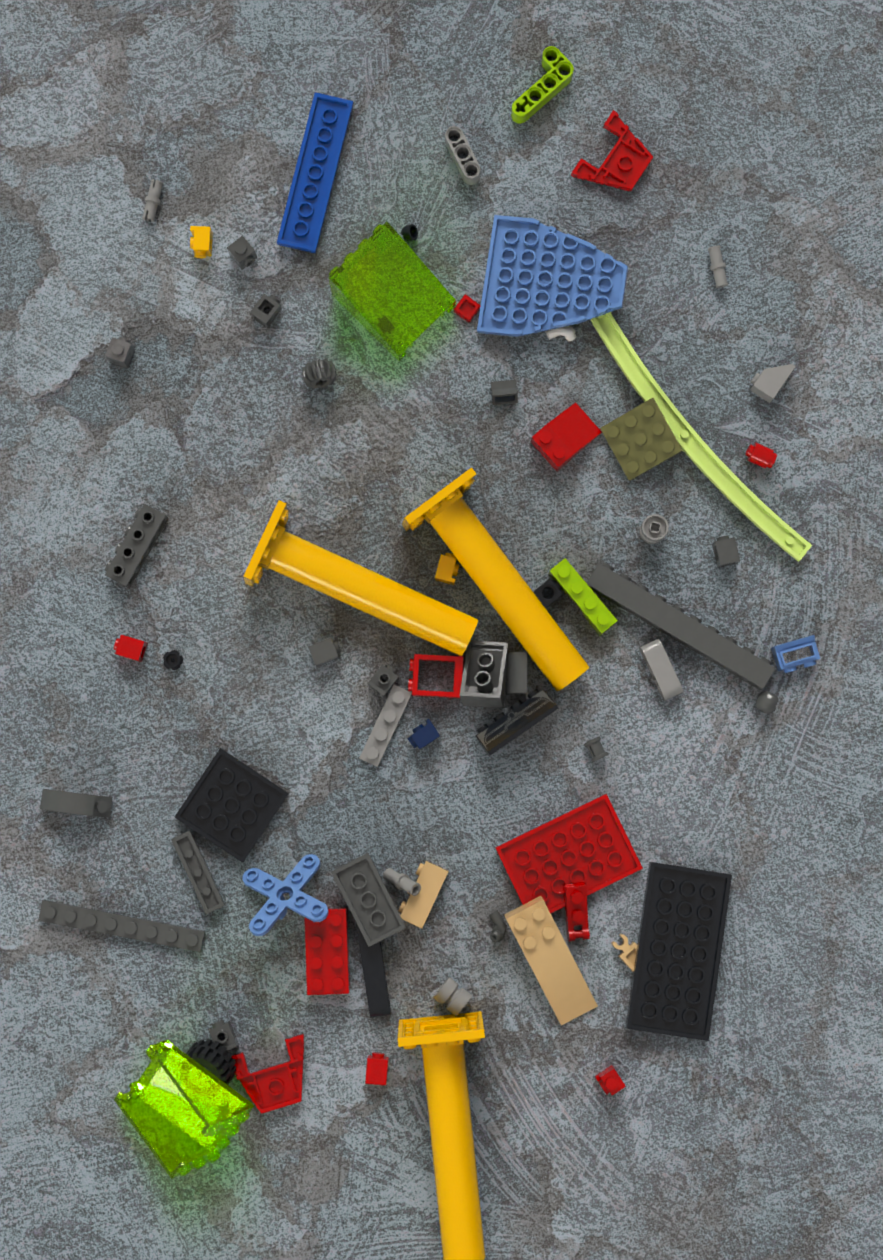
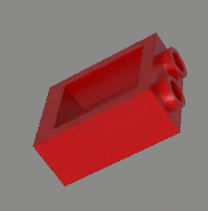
[408,654,463,699]

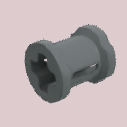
[584,736,609,763]

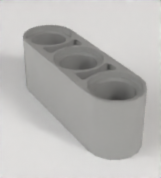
[445,126,480,185]
[640,639,683,701]

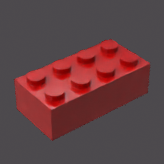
[304,908,350,995]

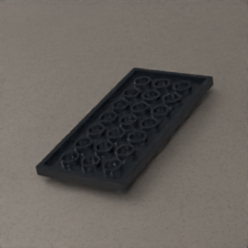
[625,862,732,1041]

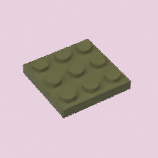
[600,398,683,481]

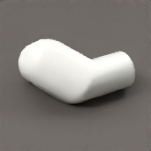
[546,326,576,341]

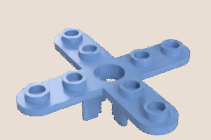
[243,854,329,936]

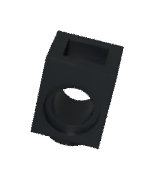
[534,578,563,609]

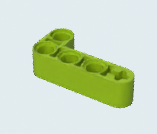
[511,46,574,124]

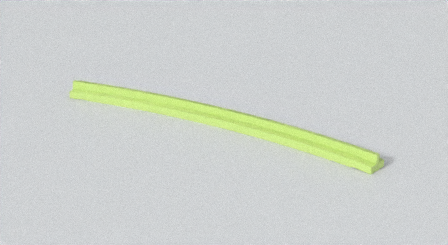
[590,312,812,562]

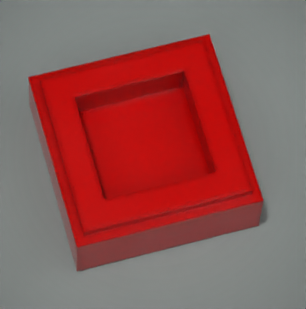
[453,294,481,323]

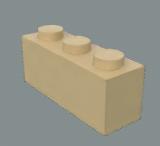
[398,861,449,929]

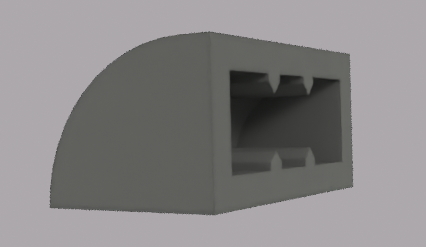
[506,652,527,695]

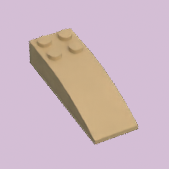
[504,896,598,1026]

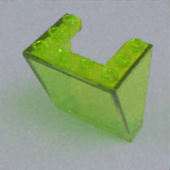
[328,221,456,361]
[114,1040,254,1179]

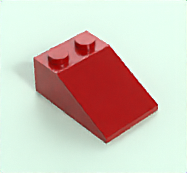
[530,402,602,471]

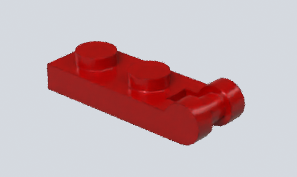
[564,882,590,942]

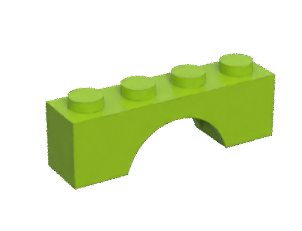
[548,558,618,636]

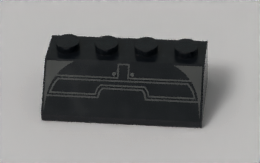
[475,689,558,756]

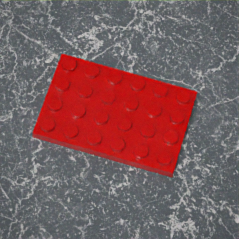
[495,794,643,914]

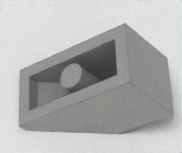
[750,364,795,403]

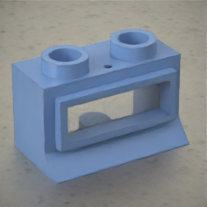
[771,635,820,673]

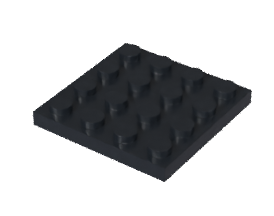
[175,748,289,863]

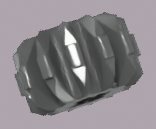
[302,359,337,389]

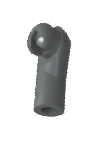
[489,910,507,942]

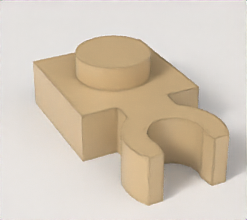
[611,934,637,972]

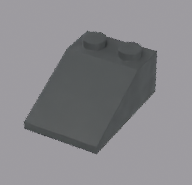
[460,640,509,709]

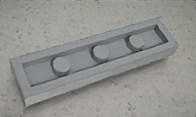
[359,685,412,767]

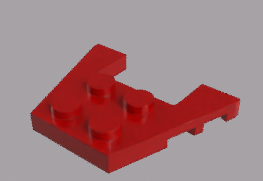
[571,110,653,192]
[232,1034,304,1114]

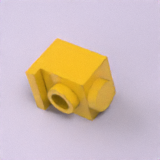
[190,226,213,259]
[435,553,459,585]

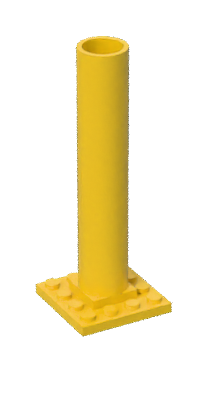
[402,467,589,691]
[243,500,478,656]
[398,1011,486,1260]

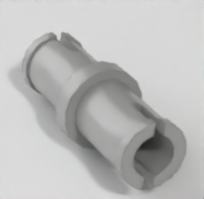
[142,179,164,222]
[708,245,728,288]
[383,868,421,896]

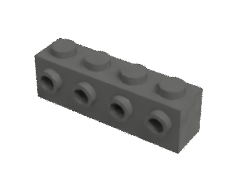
[105,504,169,589]

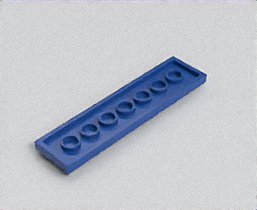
[277,92,354,254]

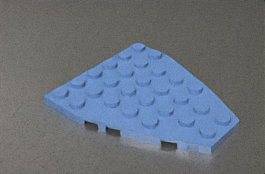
[477,215,628,337]

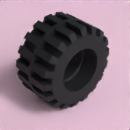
[178,1039,236,1099]

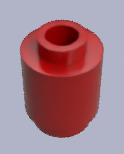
[745,442,777,469]

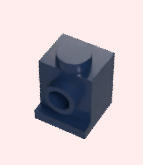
[407,719,440,750]

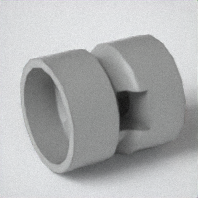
[639,514,669,544]
[433,977,472,1016]

